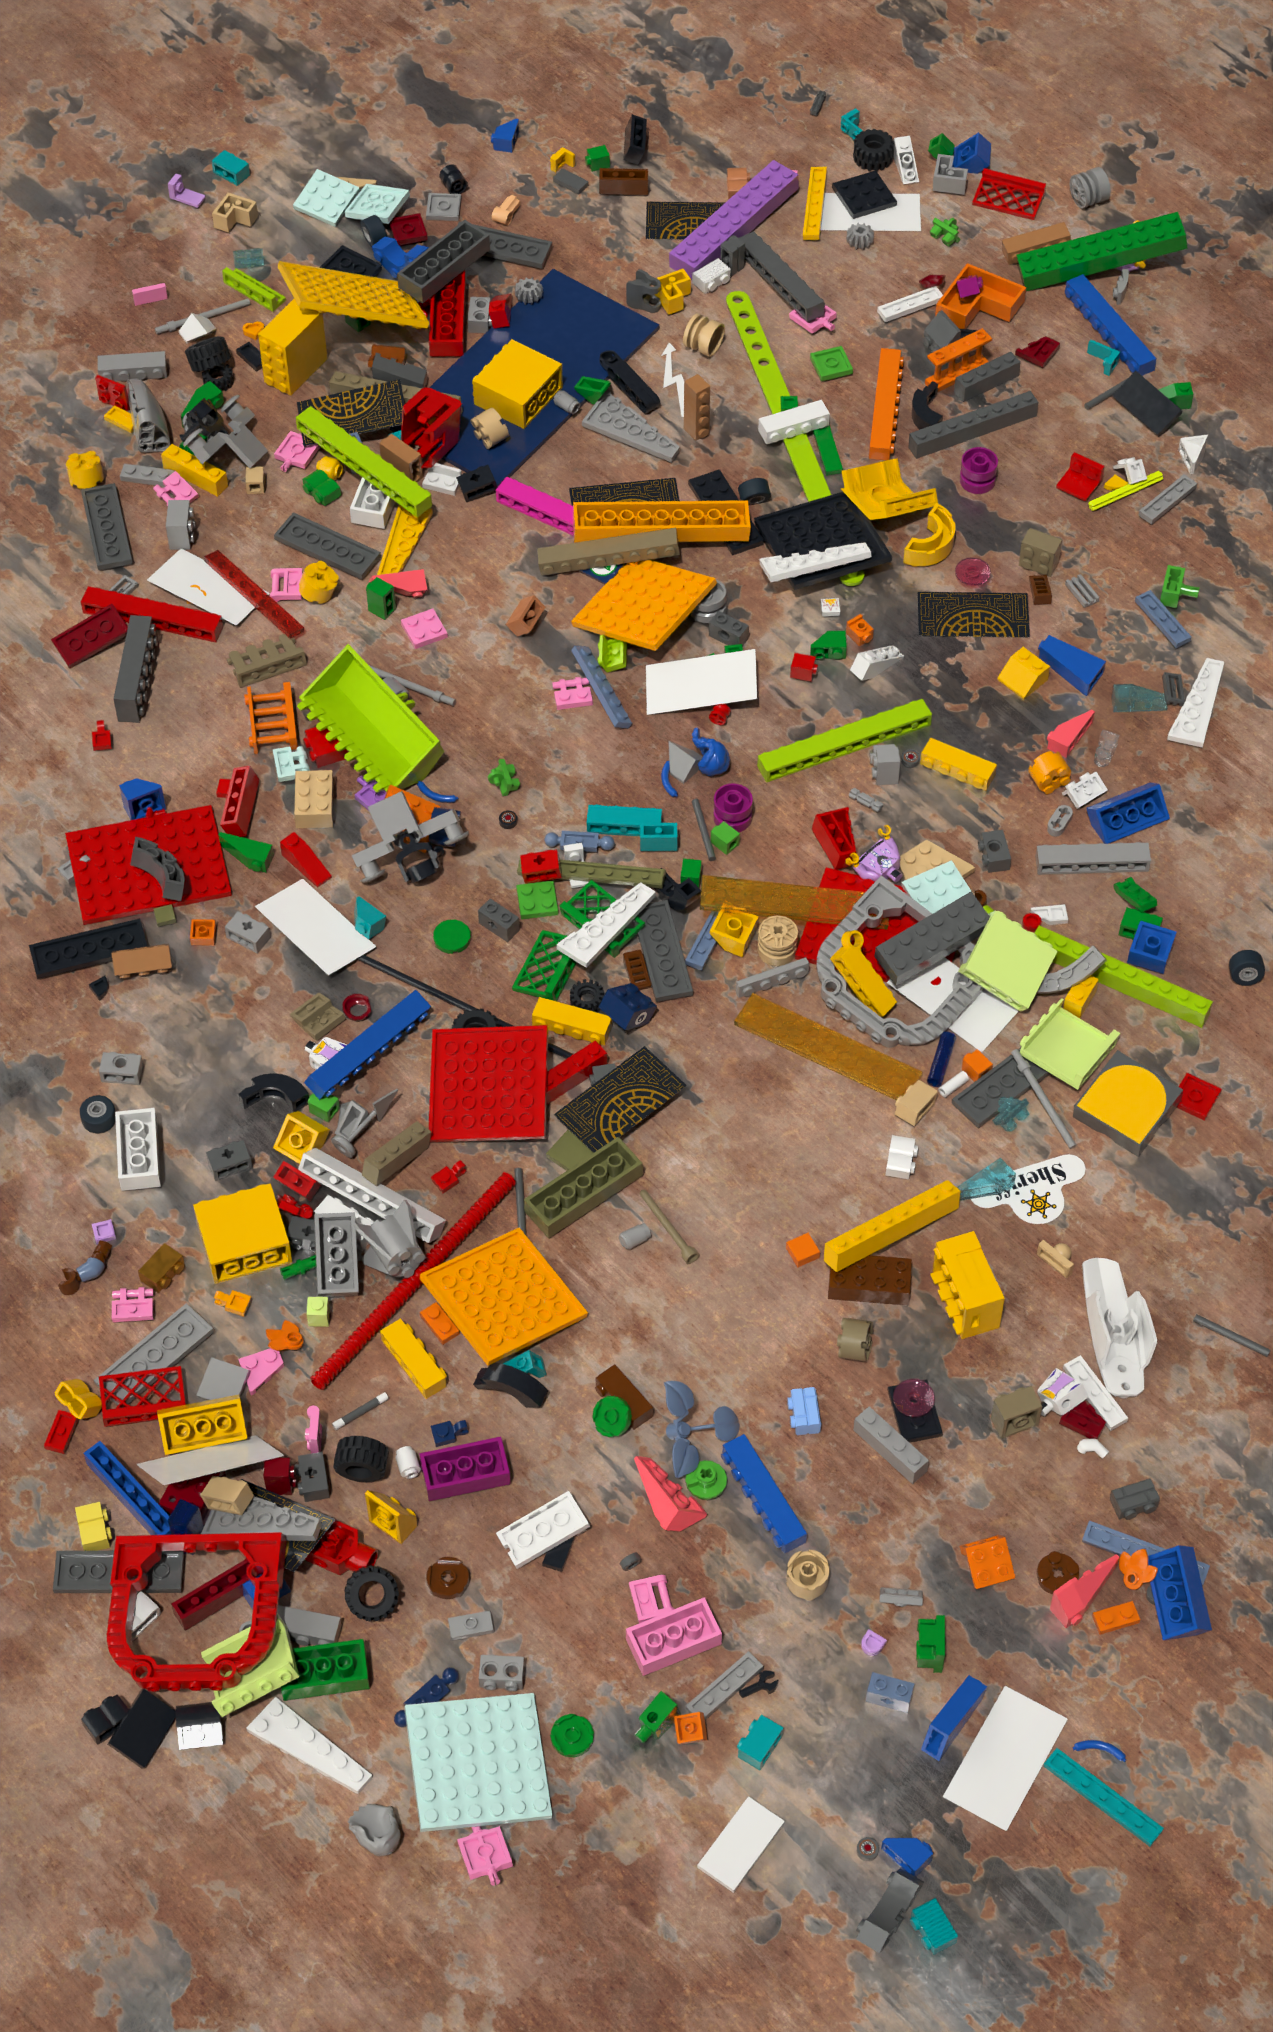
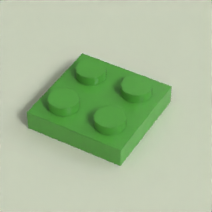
[810,346,853,381]
[516,881,558,919]

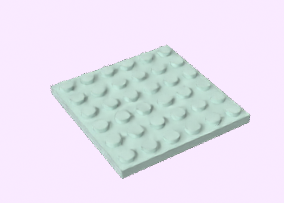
[404,1693,552,1832]

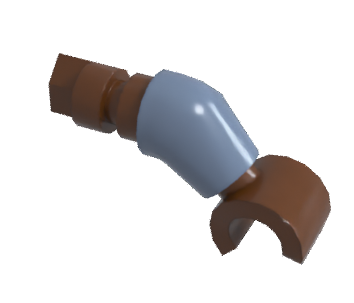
[58,1240,112,1295]

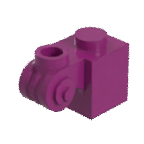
[957,275,983,298]

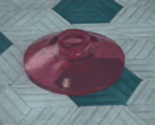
[955,558,991,586]
[893,1379,935,1417]

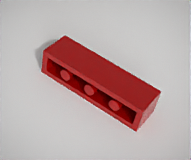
[220,765,260,837]
[546,1040,607,1105]

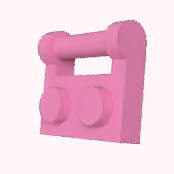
[270,568,303,602]
[305,1406,323,1454]
[629,1575,675,1623]

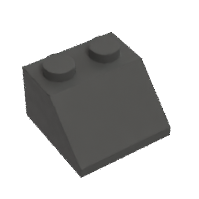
[923,310,961,352]

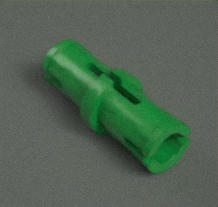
[280,1255,316,1281]

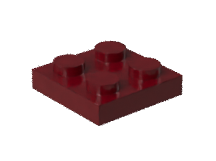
[389,213,428,245]

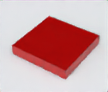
[1176,1073,1222,1121]

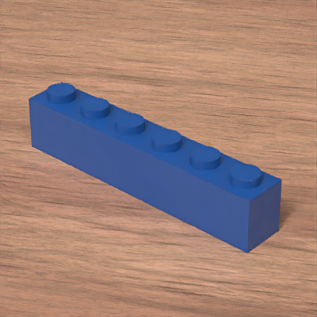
[721,1434,807,1554]
[83,1441,180,1535]

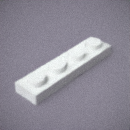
[877,286,943,322]
[1063,1355,1128,1431]

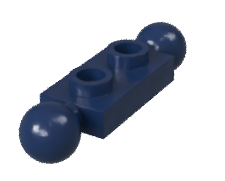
[394,1667,459,1728]

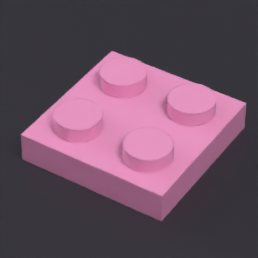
[401,609,448,649]

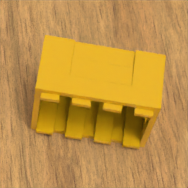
[930,1231,1005,1339]

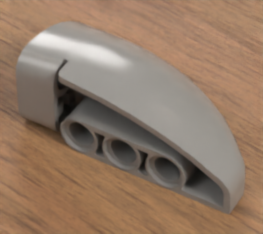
[126,378,170,452]

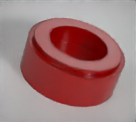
[1022,913,1042,932]

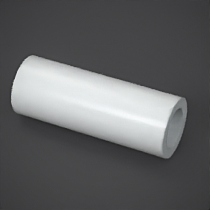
[938,1071,969,1097]

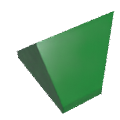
[574,376,611,405]

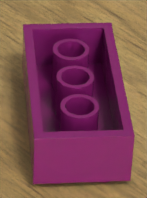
[419,1437,510,1501]

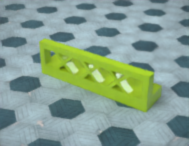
[222,267,286,312]

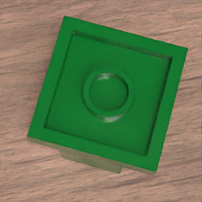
[916,1615,945,1673]

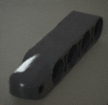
[599,350,661,414]

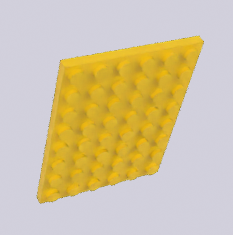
[278,261,429,329]

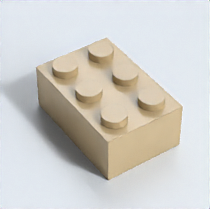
[294,770,334,828]

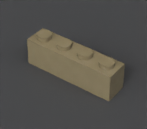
[362,1121,431,1186]

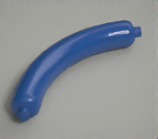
[661,761,678,797]
[417,781,458,803]
[1072,1740,1126,1762]

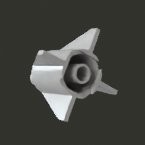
[354,1200,425,1278]

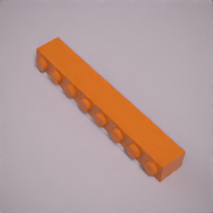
[869,348,904,460]

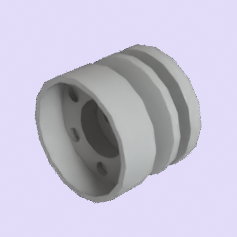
[1069,167,1111,208]

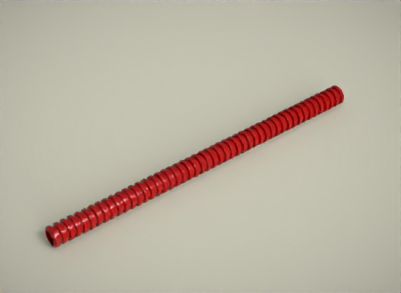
[310,1172,516,1390]

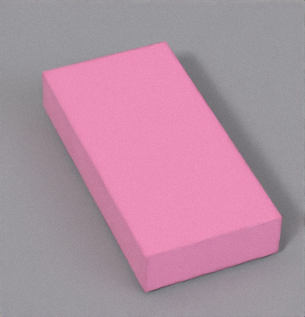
[132,283,167,306]

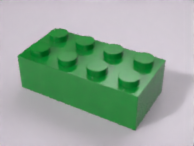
[281,1639,370,1701]

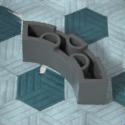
[130,837,184,901]
[856,1868,924,1953]

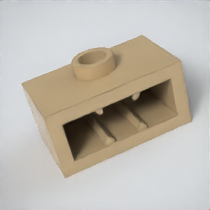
[895,1080,938,1126]
[201,1476,254,1515]

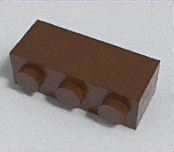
[599,168,648,195]
[595,1364,653,1430]

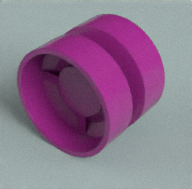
[960,447,998,494]
[713,783,753,832]

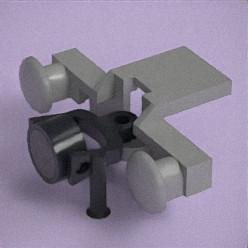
[180,395,268,468]
[352,791,469,883]

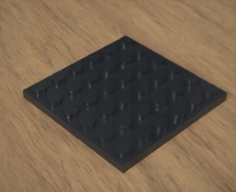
[754,492,892,590]

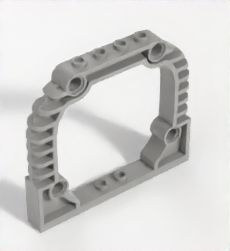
[816,875,985,1048]

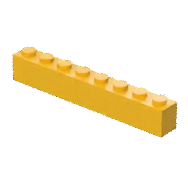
[824,1180,960,1272]

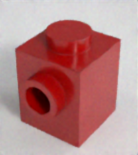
[790,653,818,681]

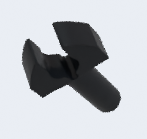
[739,1670,779,1698]

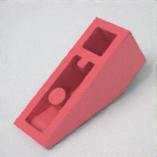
[369,569,427,598]
[1047,710,1095,758]

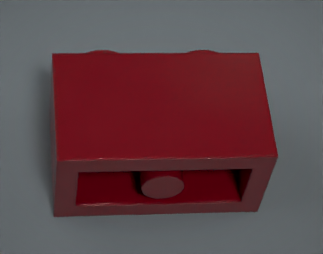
[263,1458,297,1495]

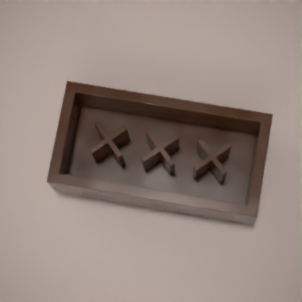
[828,1255,912,1306]

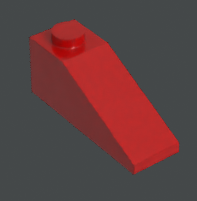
[489,293,512,329]
[280,832,332,888]

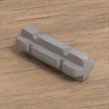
[849,788,883,812]

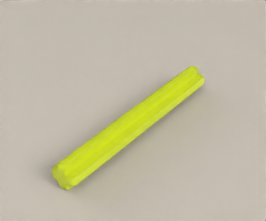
[1088,471,1163,511]

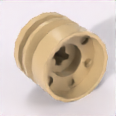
[683,313,725,357]
[757,915,798,966]

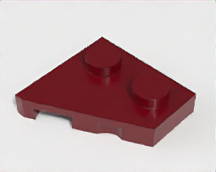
[1015,336,1060,368]
[1059,1401,1106,1440]

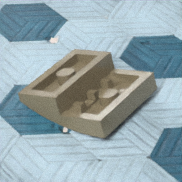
[290,993,346,1041]

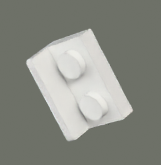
[422,463,462,496]
[1062,772,1108,809]

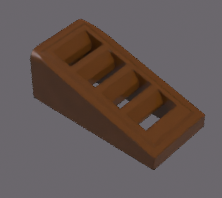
[1029,575,1052,605]
[623,950,651,990]

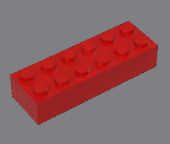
[429,270,466,356]

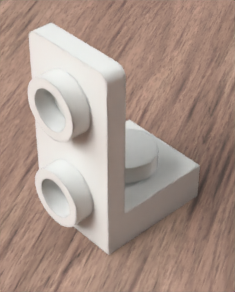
[1113,457,1147,484]
[564,843,588,888]

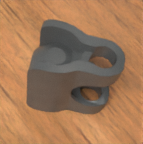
[626,269,661,313]

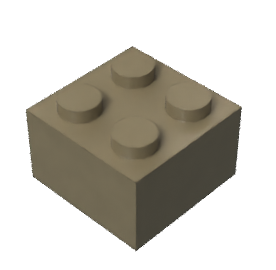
[1019,528,1062,577]
[991,1386,1042,1439]

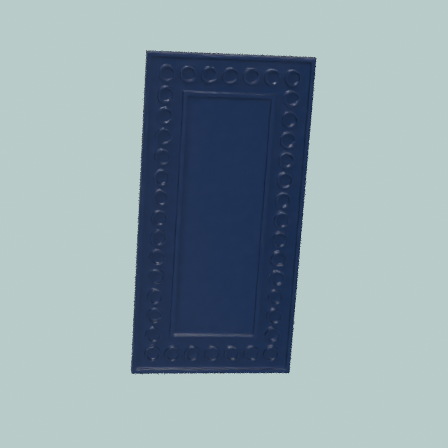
[389,269,660,488]

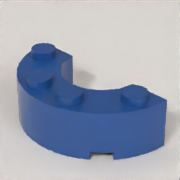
[371,237,429,278]

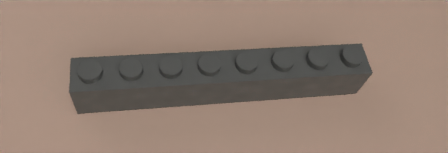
[739,231,825,322]
[908,391,1039,459]

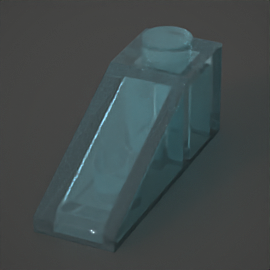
[1111,684,1168,712]
[957,1158,1016,1201]

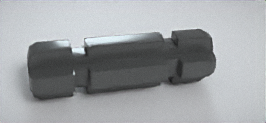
[810,90,826,116]

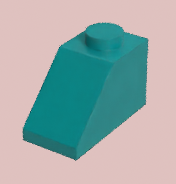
[354,896,386,939]

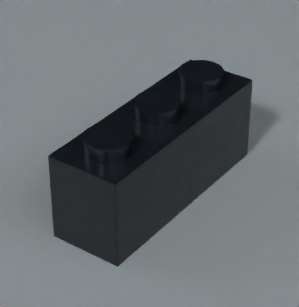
[623,114,647,165]

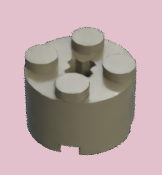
[837,1318,873,1361]

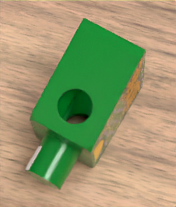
[634,1691,681,1744]

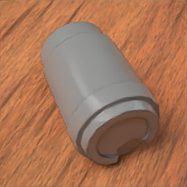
[553,390,581,414]
[619,1223,651,1250]

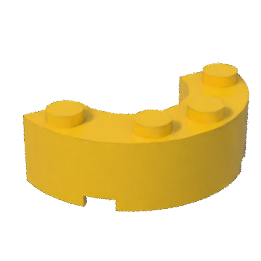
[903,503,955,567]

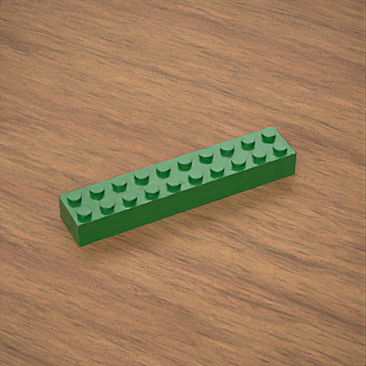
[1016,212,1188,291]

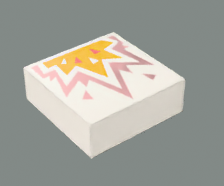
[821,598,840,617]

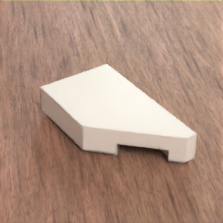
[1030,904,1068,925]

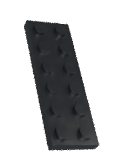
[688,469,764,556]
[29,918,148,979]

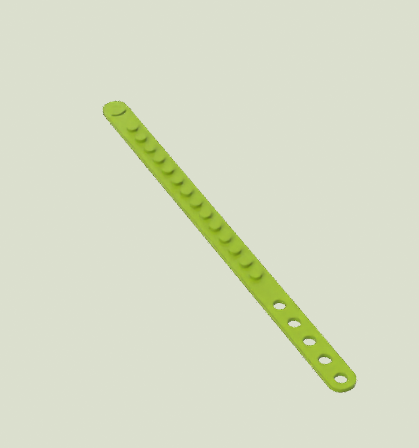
[726,291,864,586]

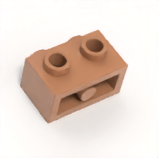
[505,595,546,637]

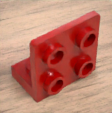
[95,375,130,411]
[1056,452,1105,501]

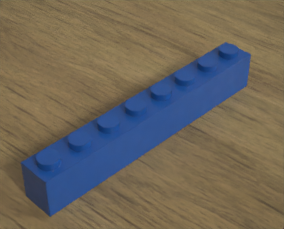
[1065,274,1157,376]
[304,990,431,1100]

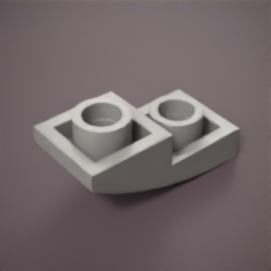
[1113,269,1129,305]

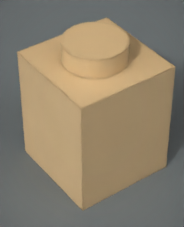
[246,466,265,494]

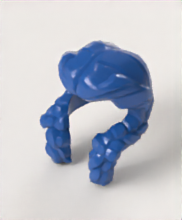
[692,727,730,776]

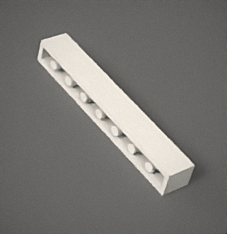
[298,1148,446,1243]

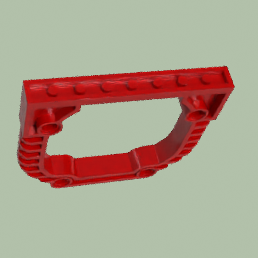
[106,1532,287,1692]

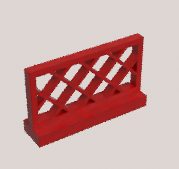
[972,168,1046,220]
[99,1366,185,1427]

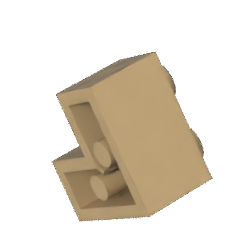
[212,193,258,232]

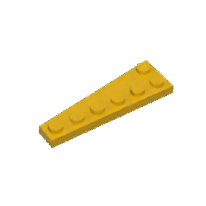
[377,505,433,575]

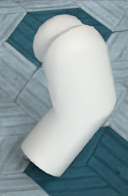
[1077,1439,1109,1459]

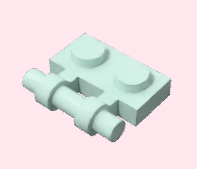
[273,746,310,782]

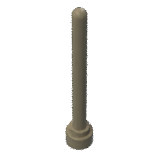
[640,1190,699,1264]

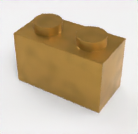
[138,1243,185,1293]

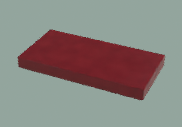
[51,604,128,669]

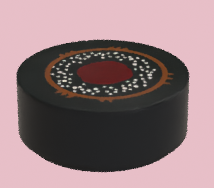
[499,810,517,829]

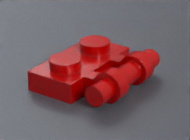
[276,1193,313,1219]

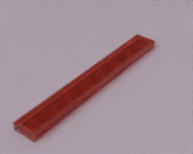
[204,550,304,639]

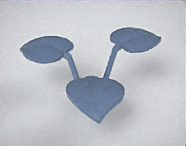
[664,1381,740,1478]

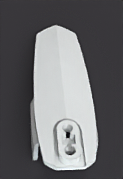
[1082,1258,1157,1398]

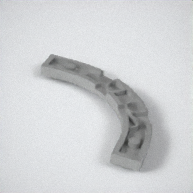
[1037,945,1107,994]

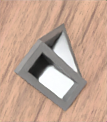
[669,741,702,784]
[335,1100,369,1143]

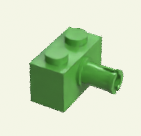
[1160,565,1200,608]

